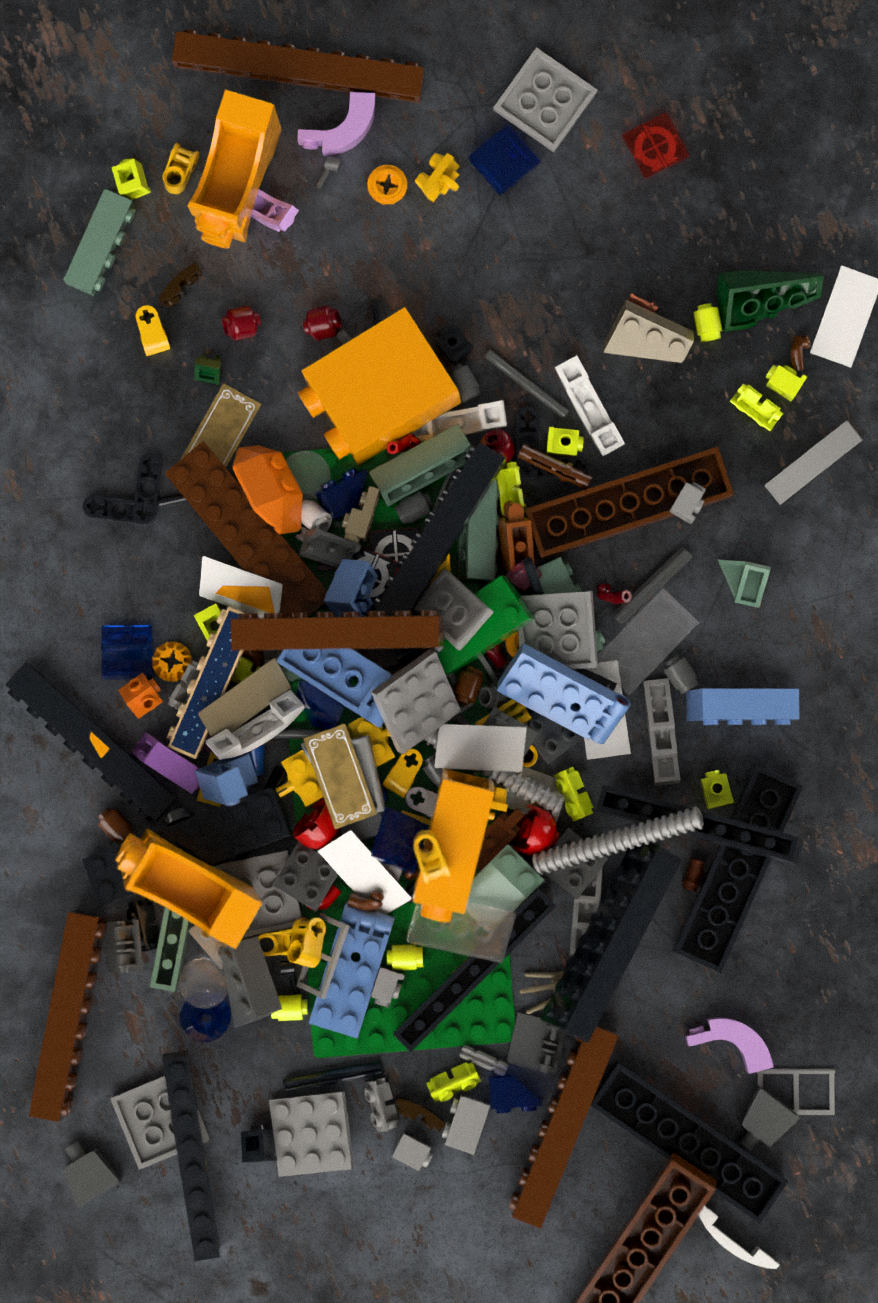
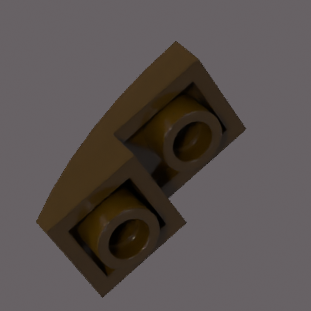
[158,262,202,308]
[395,1097,446,1132]

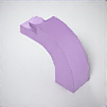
[297,92,376,156]
[251,189,299,232]
[684,1017,774,1074]

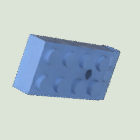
[497,643,631,744]
[276,649,393,728]
[309,902,395,1038]

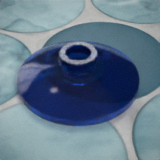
[180,992,231,1042]

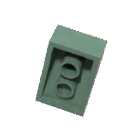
[466,844,544,934]

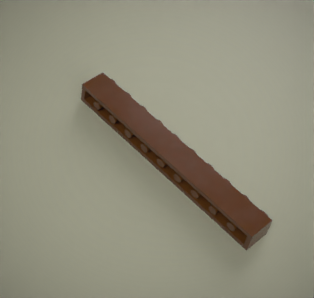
[172,29,424,103]

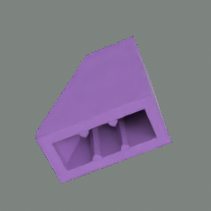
[131,731,200,794]

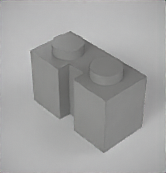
[442,1094,490,1155]

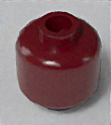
[222,305,261,341]
[303,305,342,341]
[480,429,515,465]

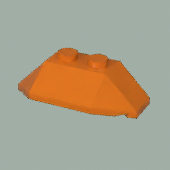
[232,445,303,534]

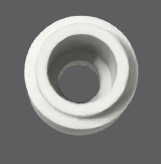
[301,500,332,532]

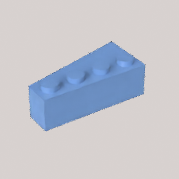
[686,689,799,725]

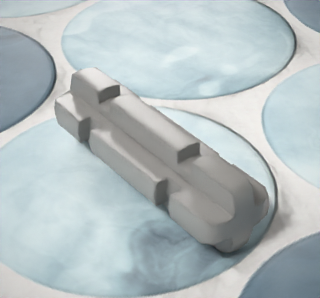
[459,1045,508,1076]

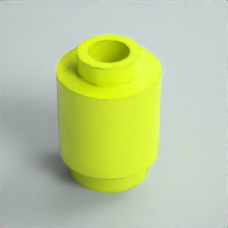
[693,303,722,342]
[387,944,423,971]
[271,994,308,1021]

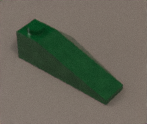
[717,270,824,332]

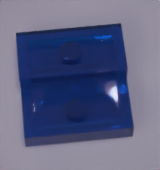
[468,124,541,196]
[101,625,153,680]
[371,807,428,874]

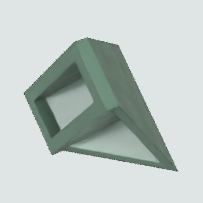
[718,560,771,608]

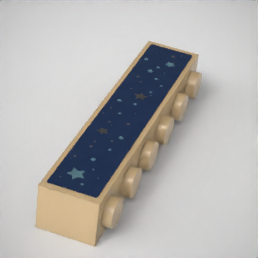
[166,606,246,759]

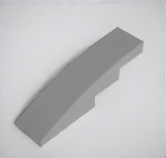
[764,420,863,505]
[643,678,680,786]
[569,867,603,955]

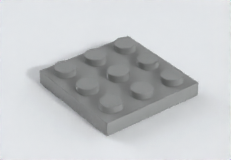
[493,47,598,152]
[518,591,598,669]
[371,649,461,754]
[213,850,302,938]
[110,1076,211,1170]
[269,1091,354,1177]

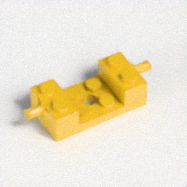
[275,717,396,807]

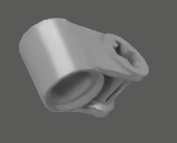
[405,787,437,818]

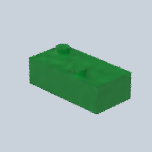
[437,576,535,675]

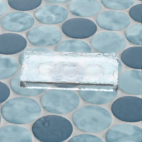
[597,588,699,695]
[406,902,516,963]

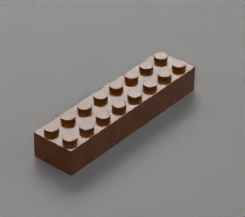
[165,441,327,618]
[524,447,734,560]
[231,610,444,650]
[29,911,107,1122]
[508,1025,618,1229]
[572,1152,716,1303]

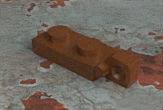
[476,808,525,870]

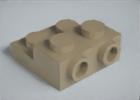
[342,486,380,544]

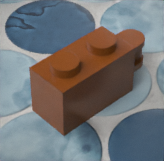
[498,500,535,573]

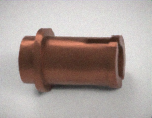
[628,293,659,313]
[681,858,706,892]

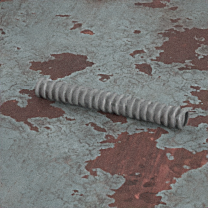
[421,728,565,816]
[532,806,704,875]

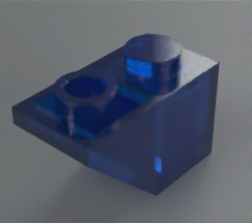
[315,467,368,520]
[296,680,346,730]
[488,1075,542,1113]

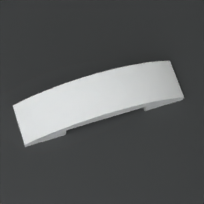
[555,356,625,456]
[412,400,507,442]
[206,690,305,760]
[698,1205,779,1269]

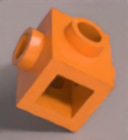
[118,673,163,719]

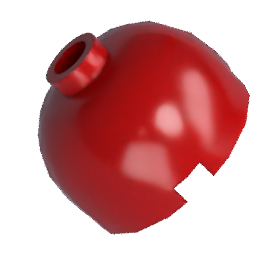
[293,798,341,849]
[513,804,559,856]

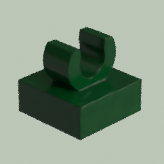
[194,353,222,385]

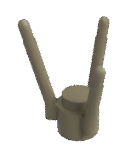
[520,971,564,1014]

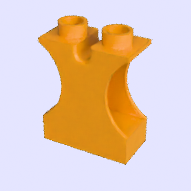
[188,90,282,249]
[115,828,262,949]

